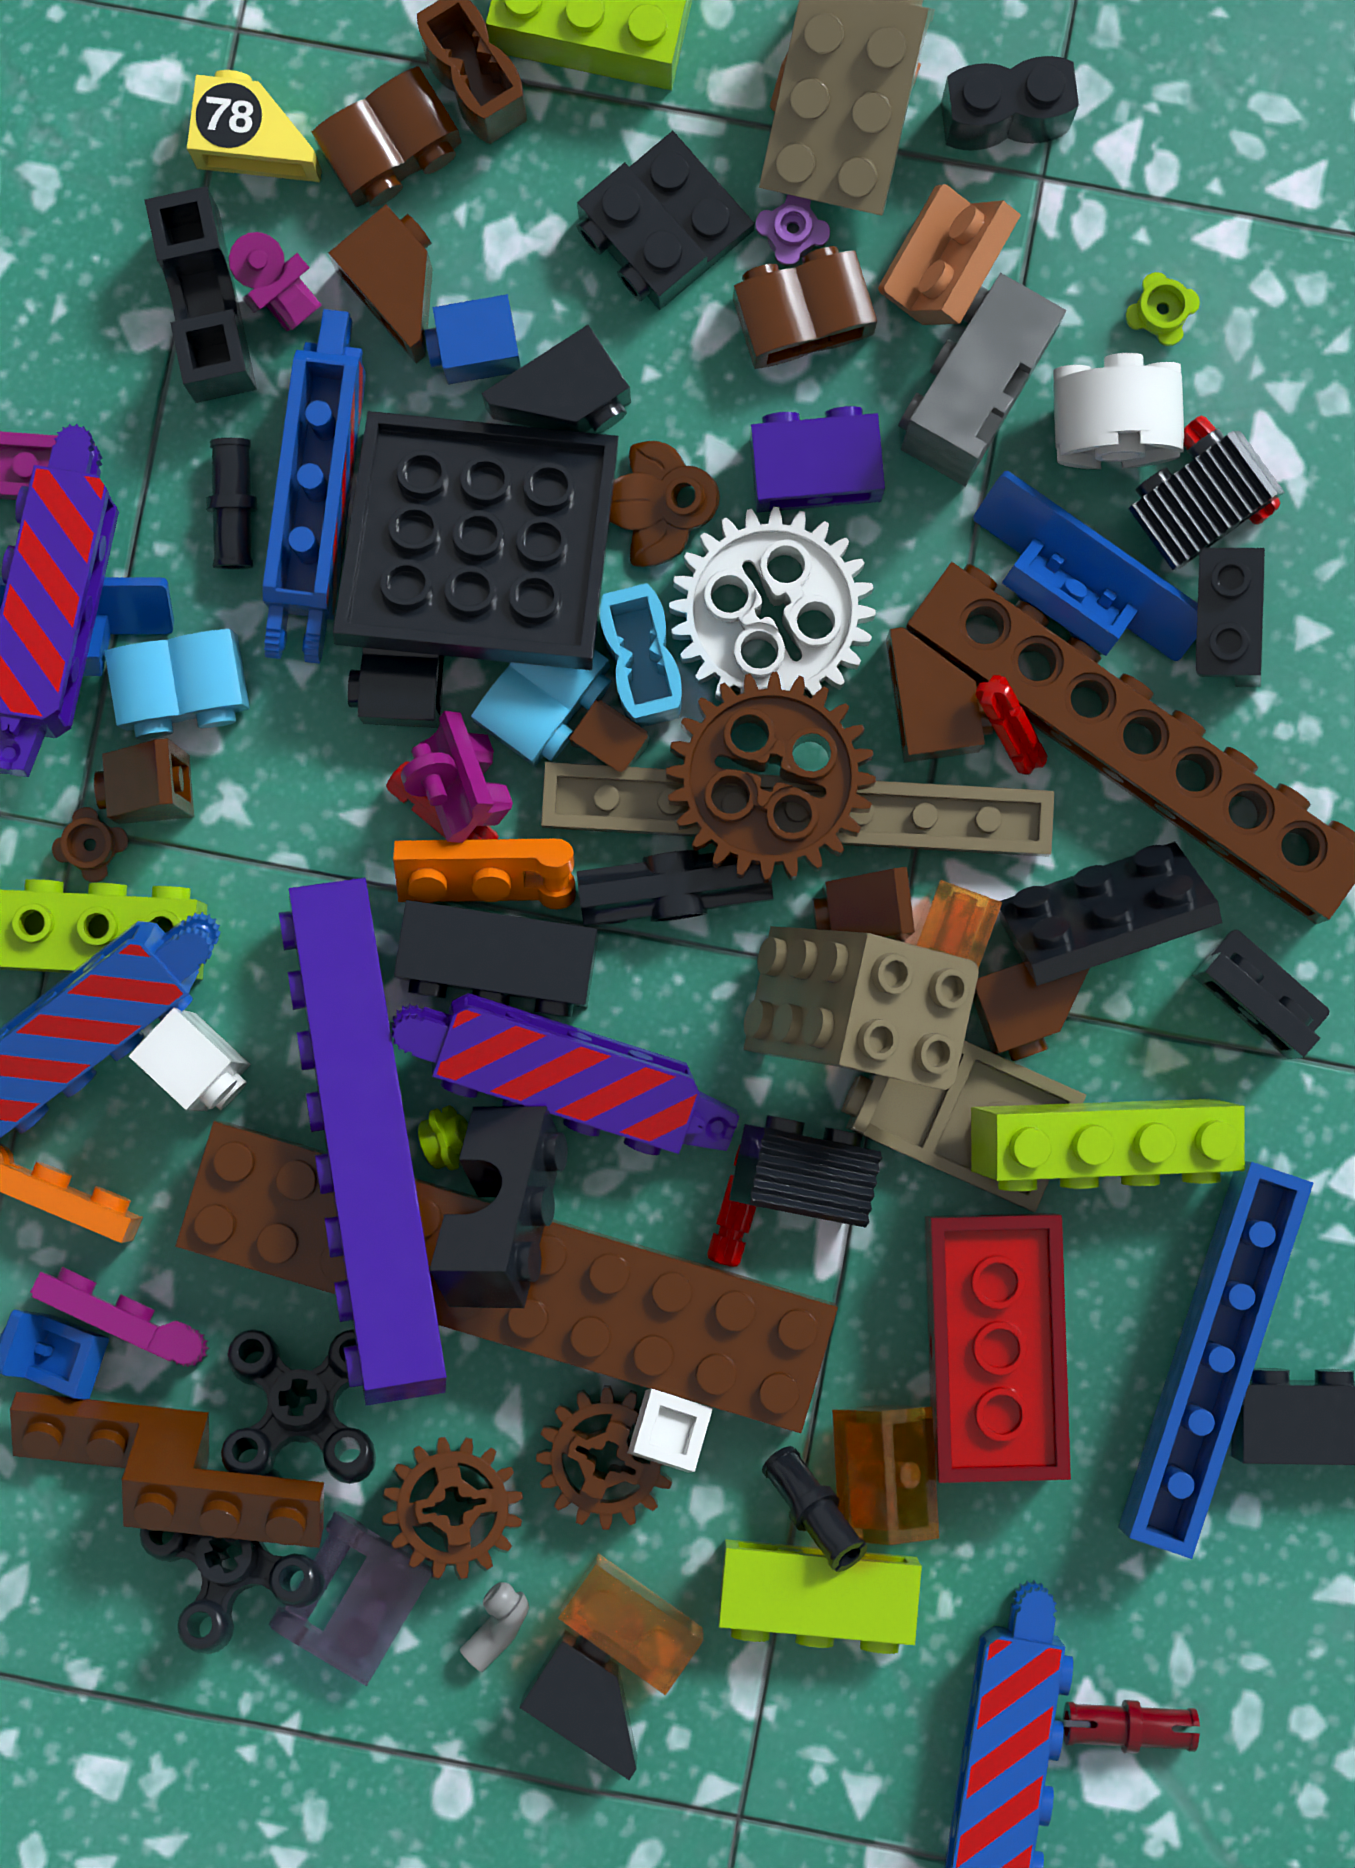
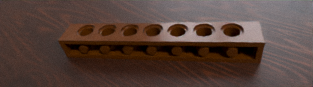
[905,561,1355,924]

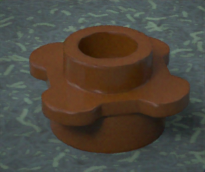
[52,807,129,883]

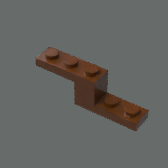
[10,1391,324,1548]

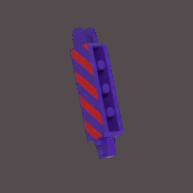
[0,424,119,777]
[392,993,739,1155]

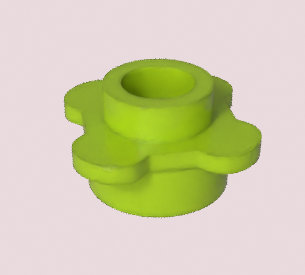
[1125,272,1200,346]
[418,1105,468,1171]

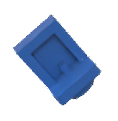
[0,1310,110,1399]

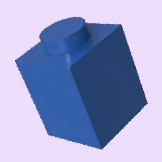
[424,294,521,385]

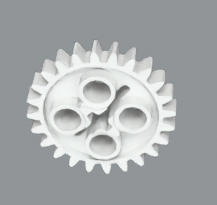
[669,507,876,701]

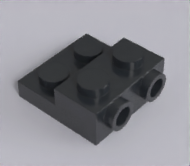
[576,130,754,310]

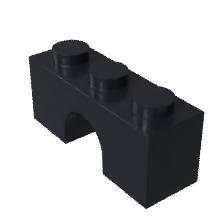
[144,186,257,403]
[429,1106,568,1309]

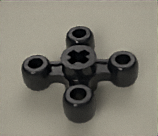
[221,1329,376,1484]
[139,1468,325,1654]

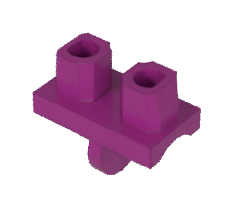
[228,232,321,332]
[401,711,513,843]

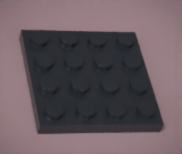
[333,411,619,670]

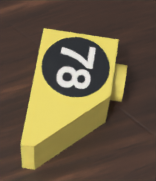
[187,70,322,182]

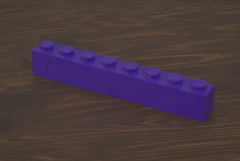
[278,878,447,1406]

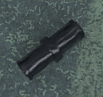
[206,437,257,570]
[762,1446,867,1572]

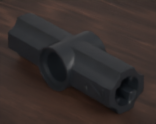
[576,850,774,926]

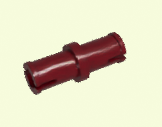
[1063,1700,1200,1754]

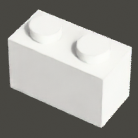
[129,1008,251,1111]

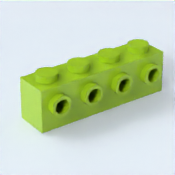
[0,879,208,980]
[971,1099,1245,1191]

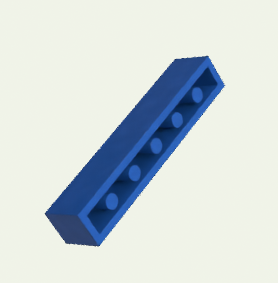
[1118,1161,1314,1559]

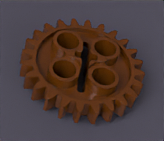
[666,672,876,883]

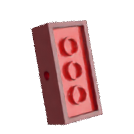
[925,1213,1071,1483]

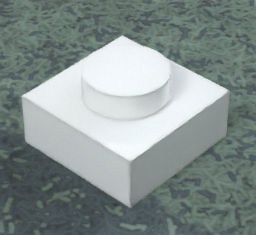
[628,1389,713,1473]

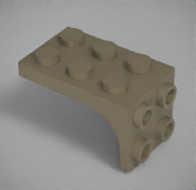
[759,0,935,216]
[743,926,979,1090]
[841,1040,1086,1212]

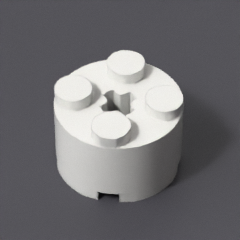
[1053,353,1184,469]

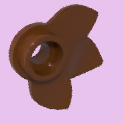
[610,441,720,568]

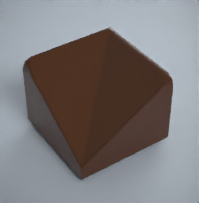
[569,700,649,772]

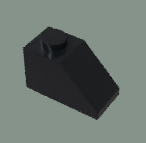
[482,325,631,434]
[519,1630,638,1780]

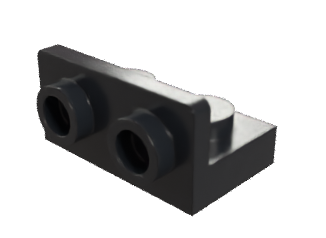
[1196,548,1265,687]
[1191,930,1329,1059]

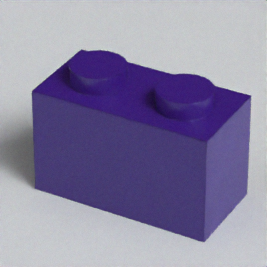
[750,406,885,513]

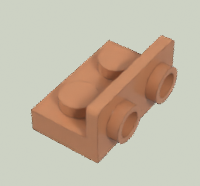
[878,184,1021,325]

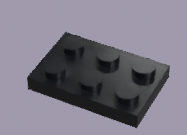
[996,841,1222,986]

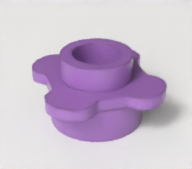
[755,194,830,266]

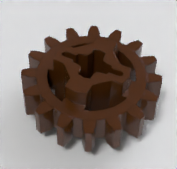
[536,1385,672,1530]
[381,1437,523,1580]

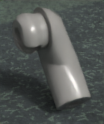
[459,1582,529,1672]

